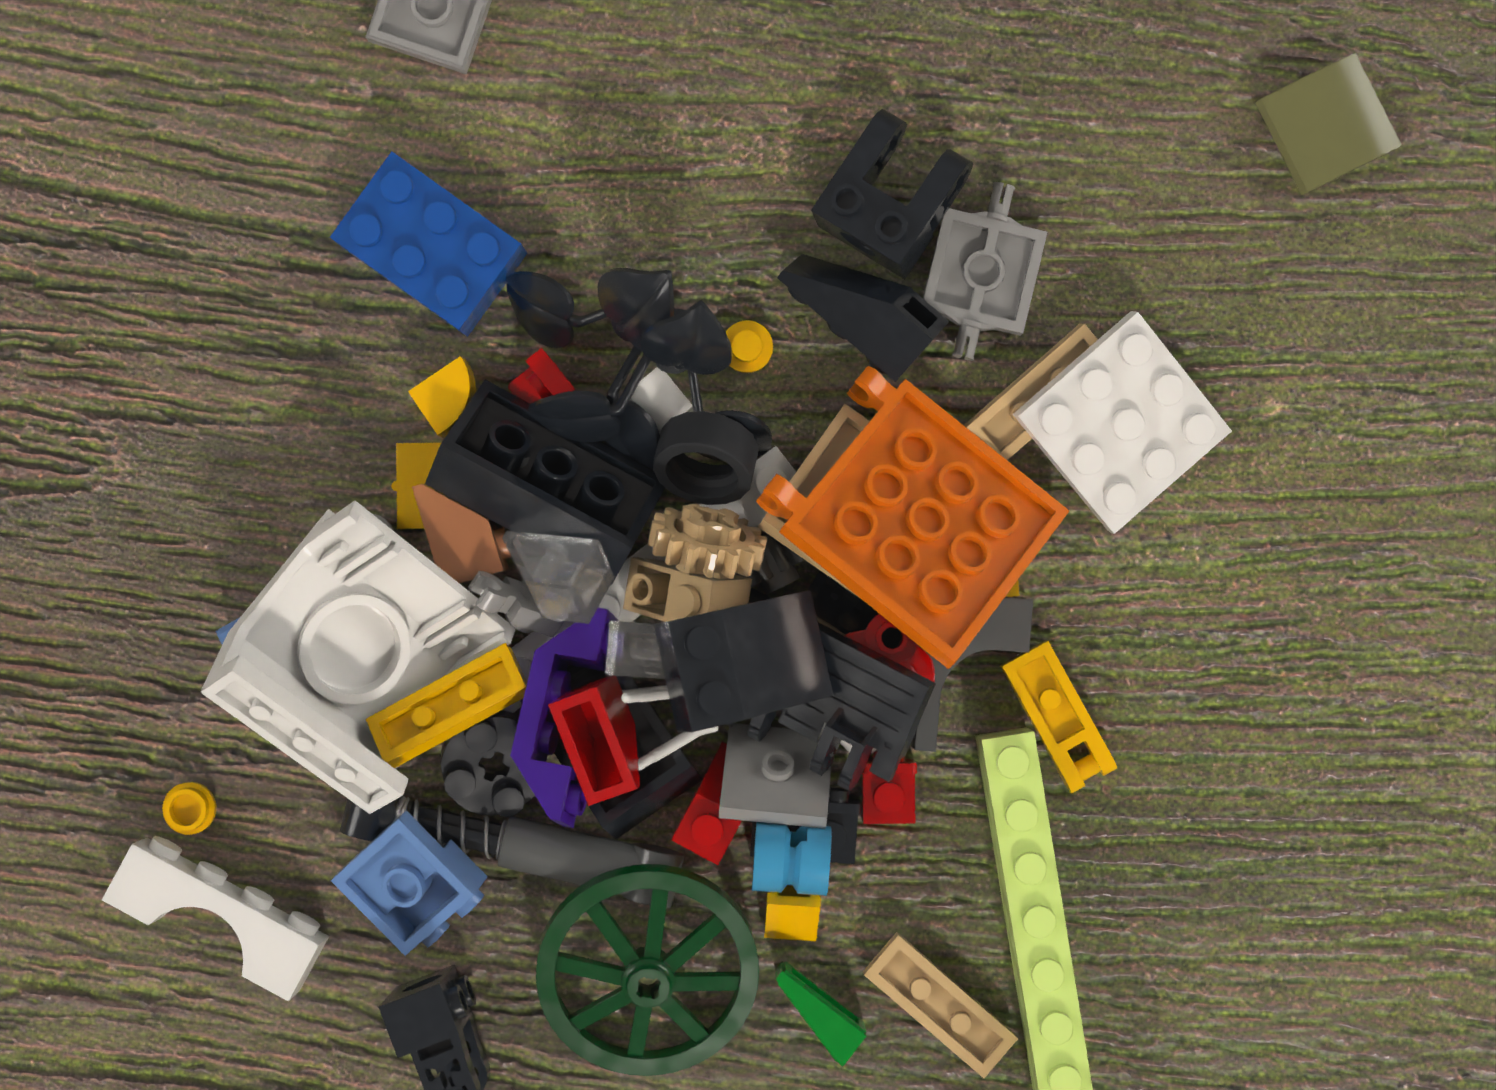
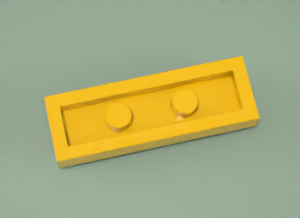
[366,643,527,768]

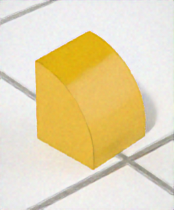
[408,356,476,438]
[764,885,821,941]

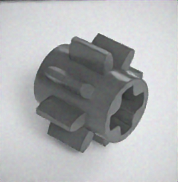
[743,535,804,595]

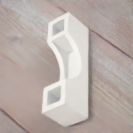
[102,836,329,1001]

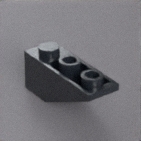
[777,254,949,382]

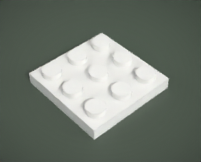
[1012,311,1232,534]

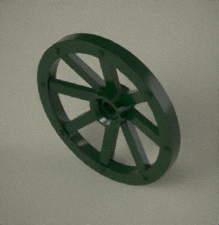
[536,864,759,1076]

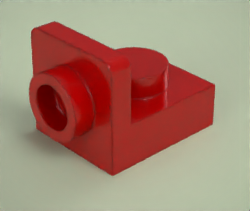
[508,348,577,404]
[862,750,917,824]

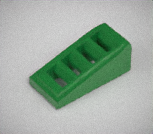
[775,961,867,1067]

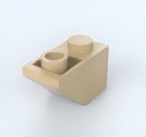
[623,557,752,622]

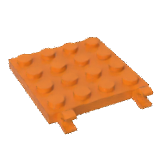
[756,366,1070,669]

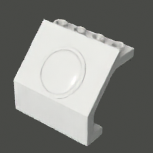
[200,500,516,814]

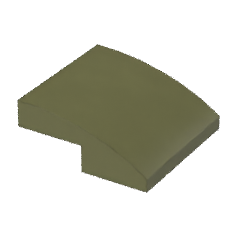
[1255,53,1402,195]

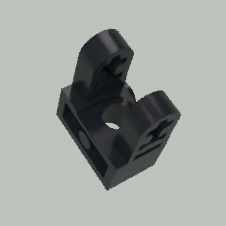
[811,109,973,280]
[378,964,490,1090]

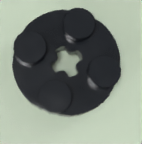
[440,710,535,817]

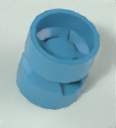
[752,822,832,896]

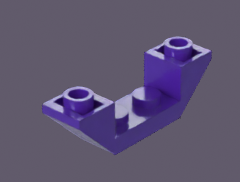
[510,607,623,828]

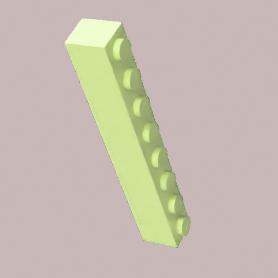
[975,727,1093,1090]

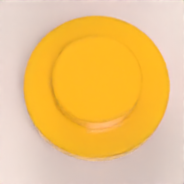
[726,320,773,373]
[162,782,217,835]

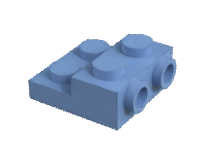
[331,810,488,956]

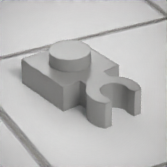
[468,571,564,638]

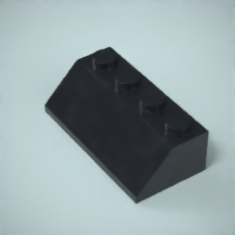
[425,379,665,585]

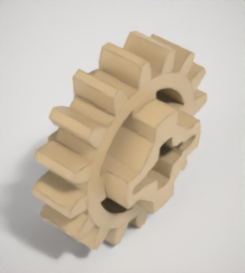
[648,504,767,580]

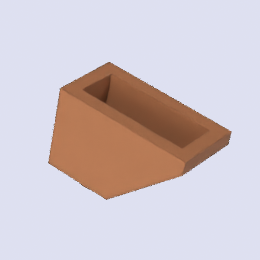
[412,484,514,583]

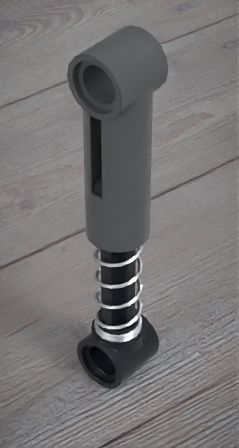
[340,796,684,908]

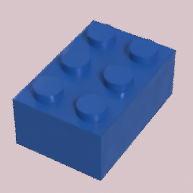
[330,151,528,337]

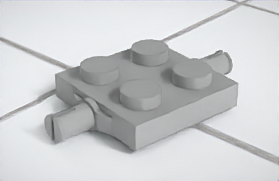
[923,182,1048,361]

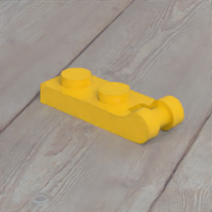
[1000,640,1117,794]

